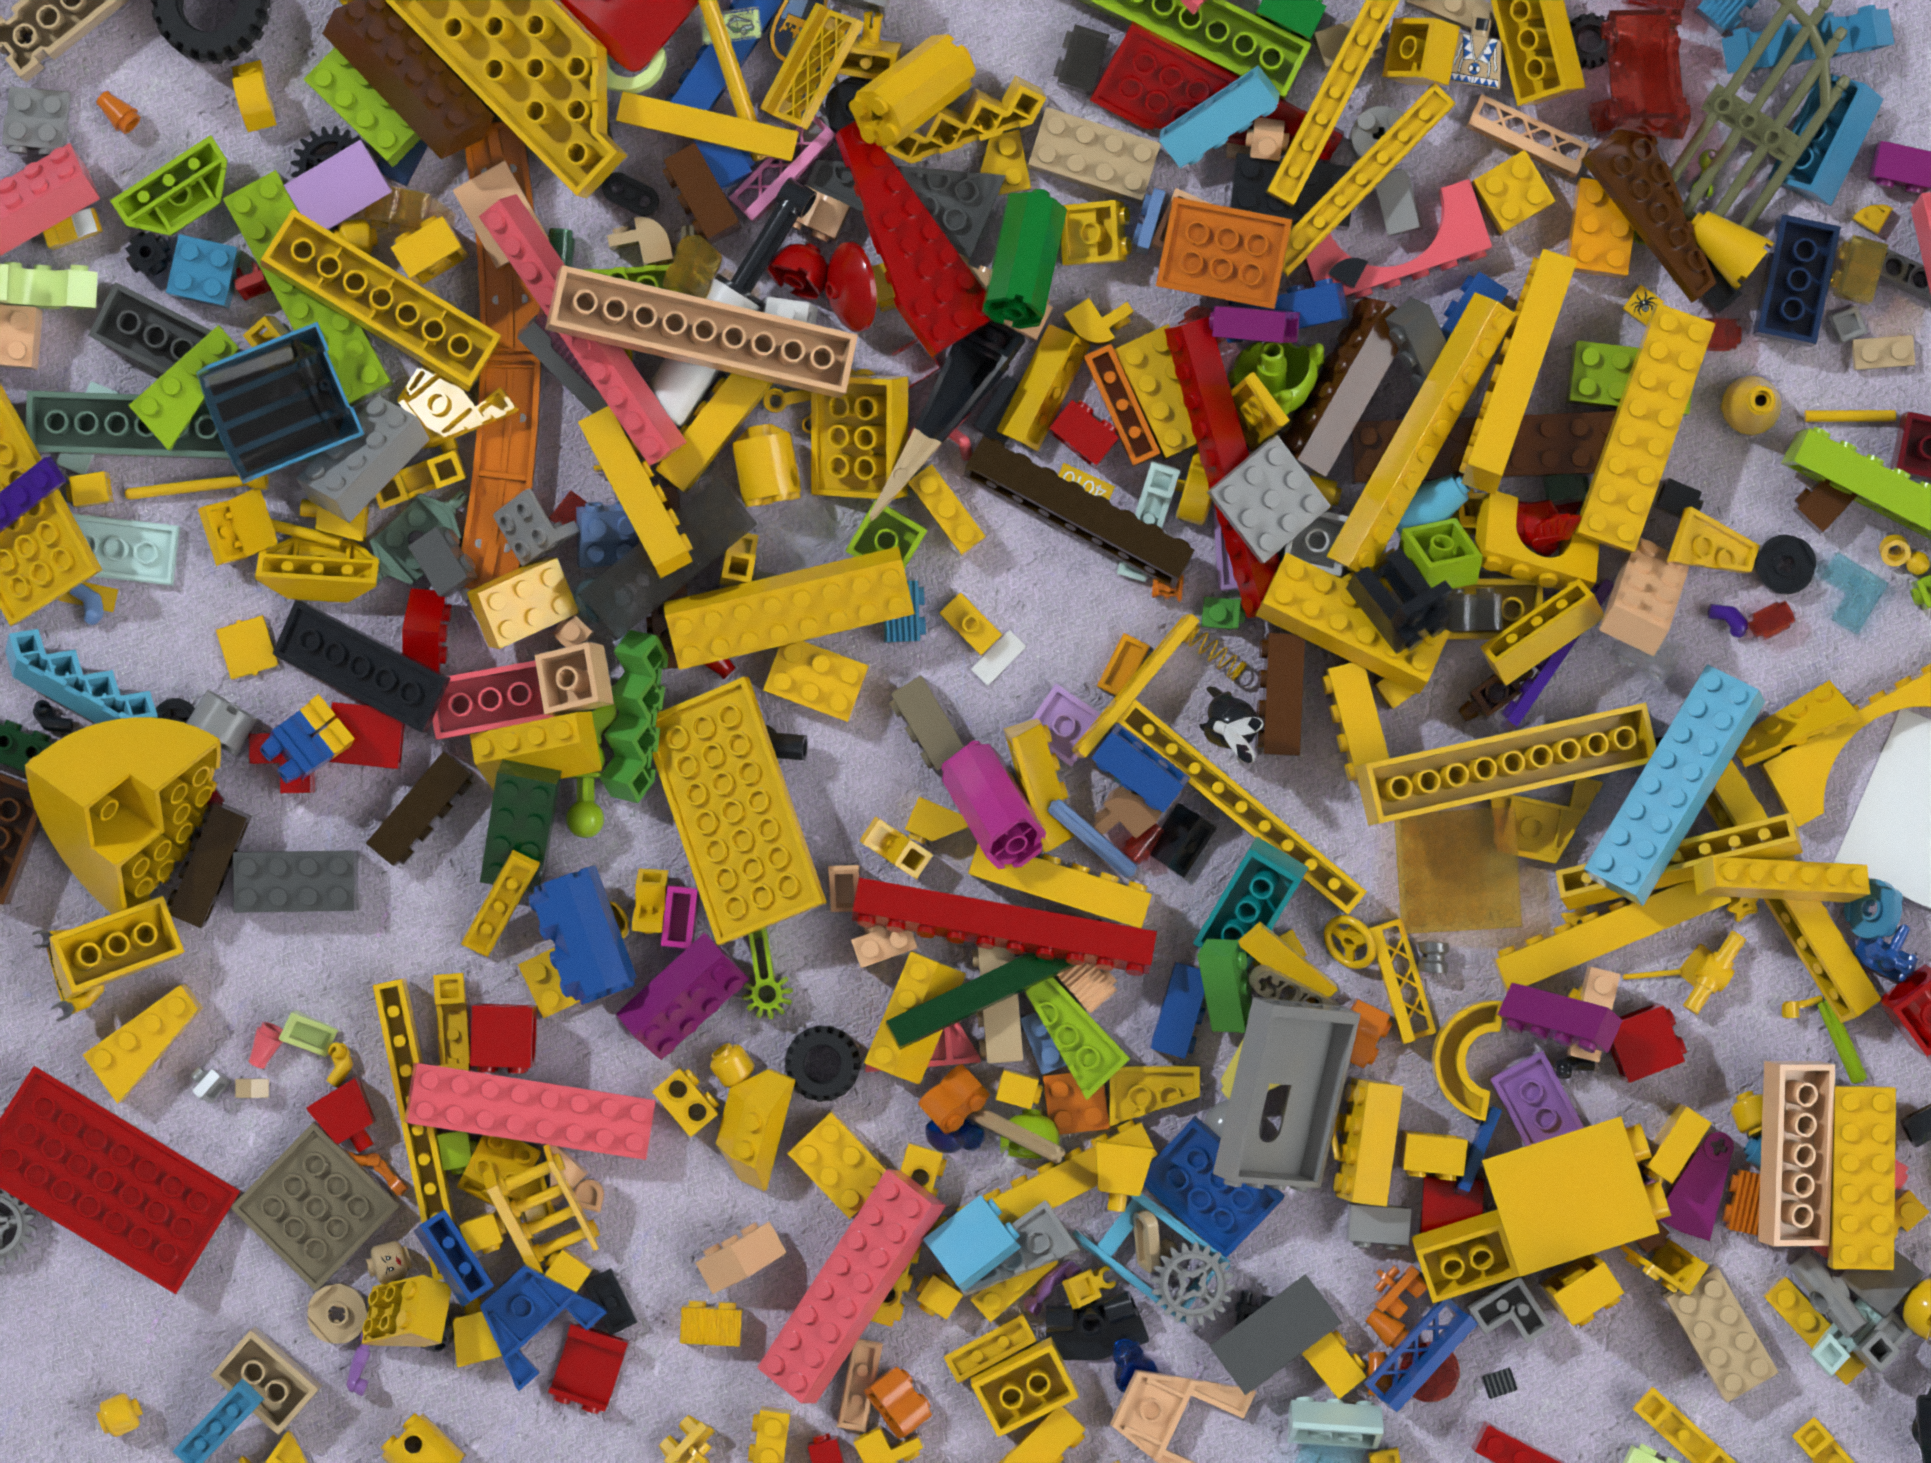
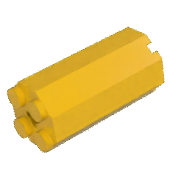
[849,34,976,146]

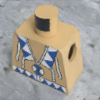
[1450,17,1501,89]

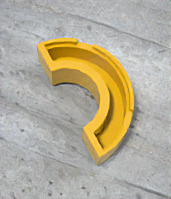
[1432,1000,1503,1121]

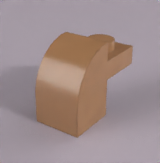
[1092,786,1162,838]

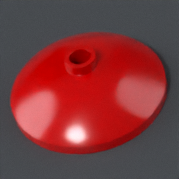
[825,242,877,332]

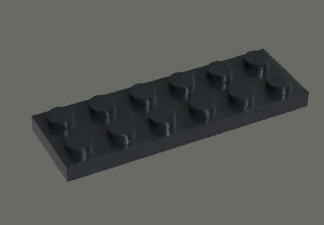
[272,600,451,733]

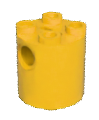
[732,424,802,508]
[380,1413,466,1463]

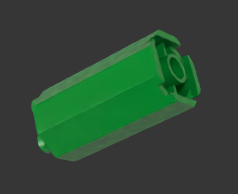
[982,189,1067,329]

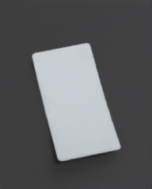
[971,630,1026,685]

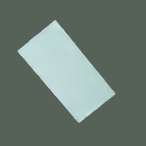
[72,514,180,586]

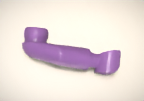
[1024,1261,1082,1317]
[346,1332,371,1396]

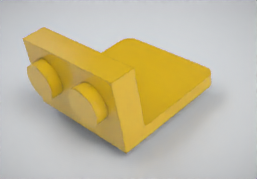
[198,488,277,566]
[1620,1237,1709,1295]

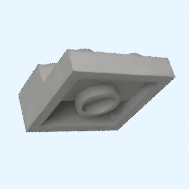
[2,86,71,156]

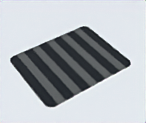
[1482,1368,1517,1399]

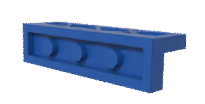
[1364,1298,1478,1412]

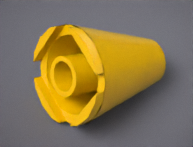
[1691,211,1774,290]

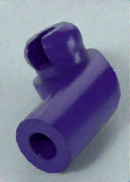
[1708,604,1748,638]

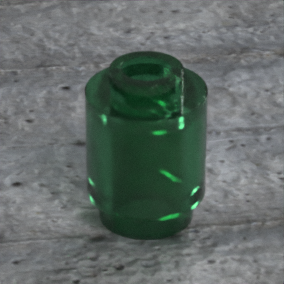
[547,228,575,267]

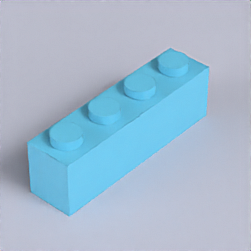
[1159,65,1280,168]

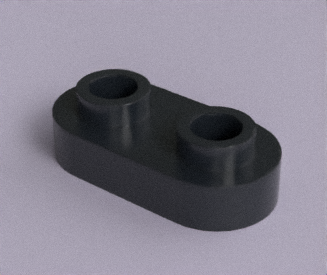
[602,172,660,217]

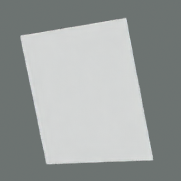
[1834,709,1931,908]

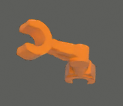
[347,1151,409,1196]

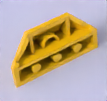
[255,537,380,603]
[715,1069,796,1191]

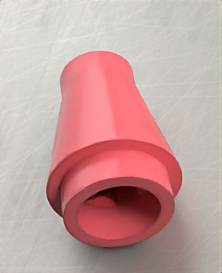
[248,1022,283,1069]

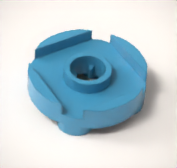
[1844,879,1903,940]

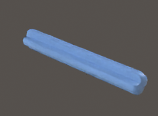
[1048,799,1137,878]

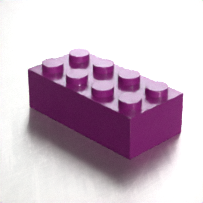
[616,932,750,1060]

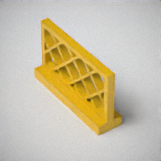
[759,3,864,130]

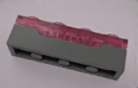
[517,309,608,414]

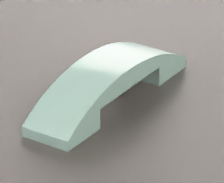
[1117,461,1180,582]
[1809,1298,1882,1377]

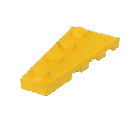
[1734,680,1861,767]

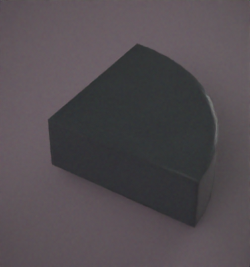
[1327,258,1368,289]

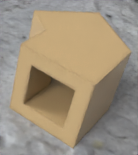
[235,1078,269,1098]

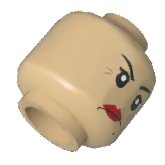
[366,1241,412,1284]

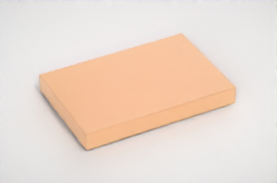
[453,161,550,270]

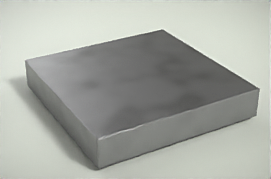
[1839,1249,1924,1319]

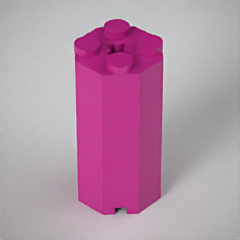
[941,741,1046,869]

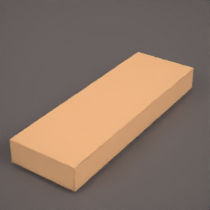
[837,1338,883,1432]

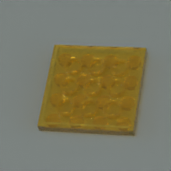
[1394,807,1523,934]

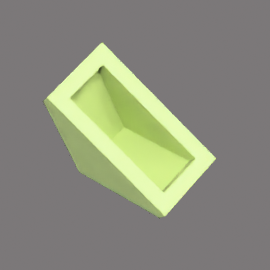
[279,1010,338,1057]

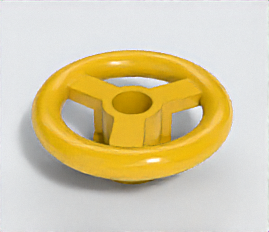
[1323,915,1376,969]

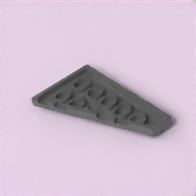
[806,159,1006,258]

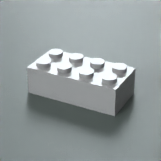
[296,395,430,523]

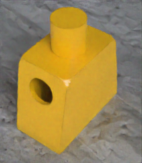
[300,498,370,543]
[1095,1140,1154,1212]
[453,1296,502,1368]

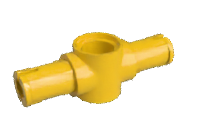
[1682,930,1747,1015]

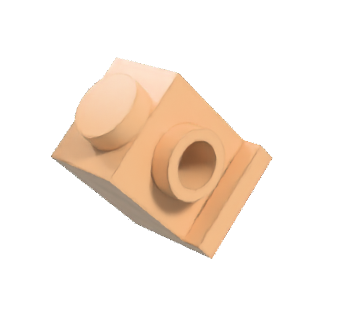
[553,615,595,647]

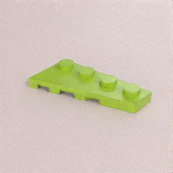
[128,325,240,451]
[1025,977,1130,1100]

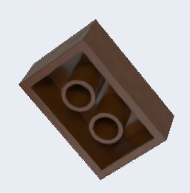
[662,143,742,246]

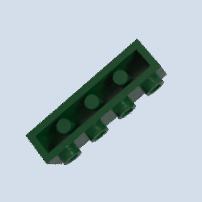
[0,719,54,772]

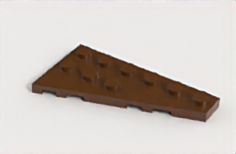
[1581,109,1716,303]

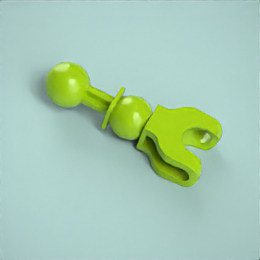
[566,686,617,838]

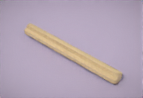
[967,1107,1065,1163]

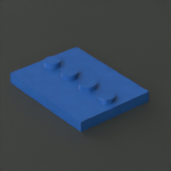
[1143,1115,1285,1258]

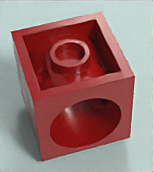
[1878,964,1931,1057]
[470,1003,538,1073]
[1609,1003,1687,1083]

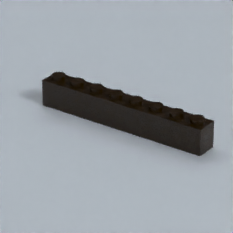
[963,436,1195,589]

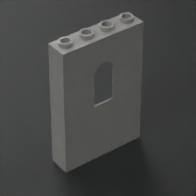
[1213,997,1361,1192]

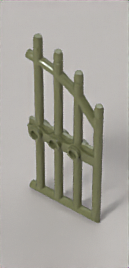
[1670,0,1851,230]

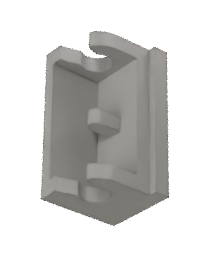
[1376,169,1423,236]

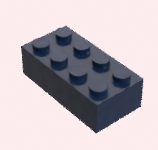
[1752,214,1841,347]

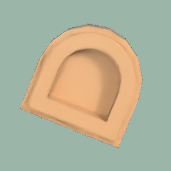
[574,1179,604,1213]

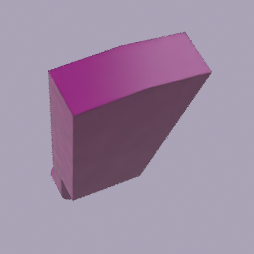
[1659,1131,1734,1241]

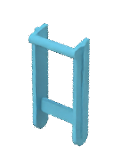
[1072,1193,1230,1323]

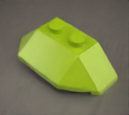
[110,135,228,236]

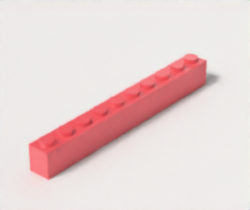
[479,194,687,466]

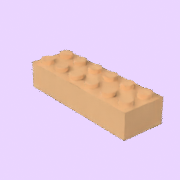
[1758,1061,1835,1246]

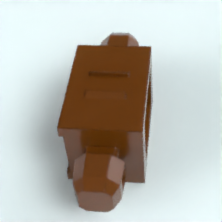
[1458,668,1534,721]

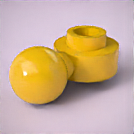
[1879,534,1930,575]

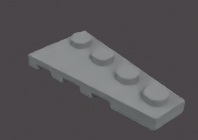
[960,1200,1081,1296]

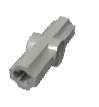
[1790,1252,1868,1339]

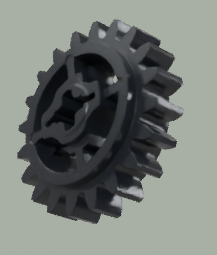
[290,126,370,179]

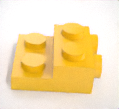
[1061,200,1132,266]

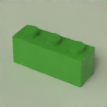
[1197,939,1252,1033]

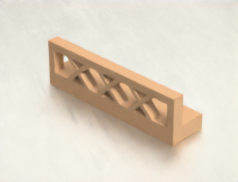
[1466,94,1590,178]

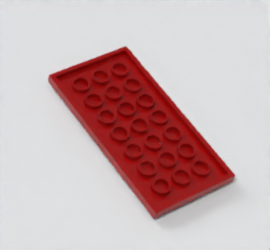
[0,1066,240,1295]

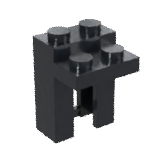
[1346,548,1453,654]

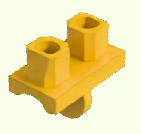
[659,1415,715,1463]

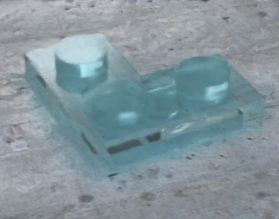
[1820,552,1889,635]

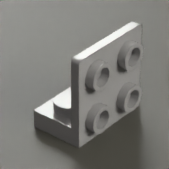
[493,488,580,566]

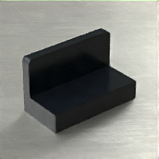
[973,375,1018,444]
[1146,803,1217,878]

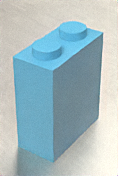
[923,1195,1021,1291]

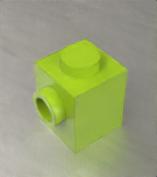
[437,1131,478,1175]

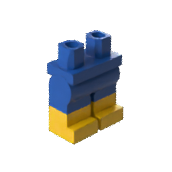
[260,694,354,784]

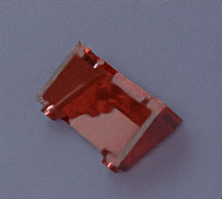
[1600,9,1691,140]

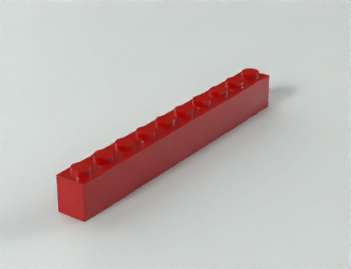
[1164,316,1280,618]
[852,877,1157,976]

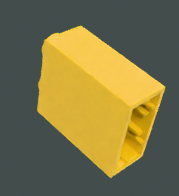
[1482,1116,1671,1277]

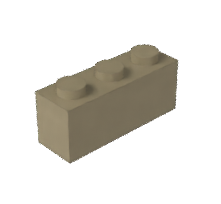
[889,675,964,771]

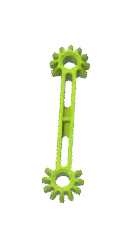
[742,927,793,1019]

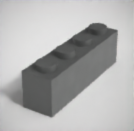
[1385,297,1471,398]

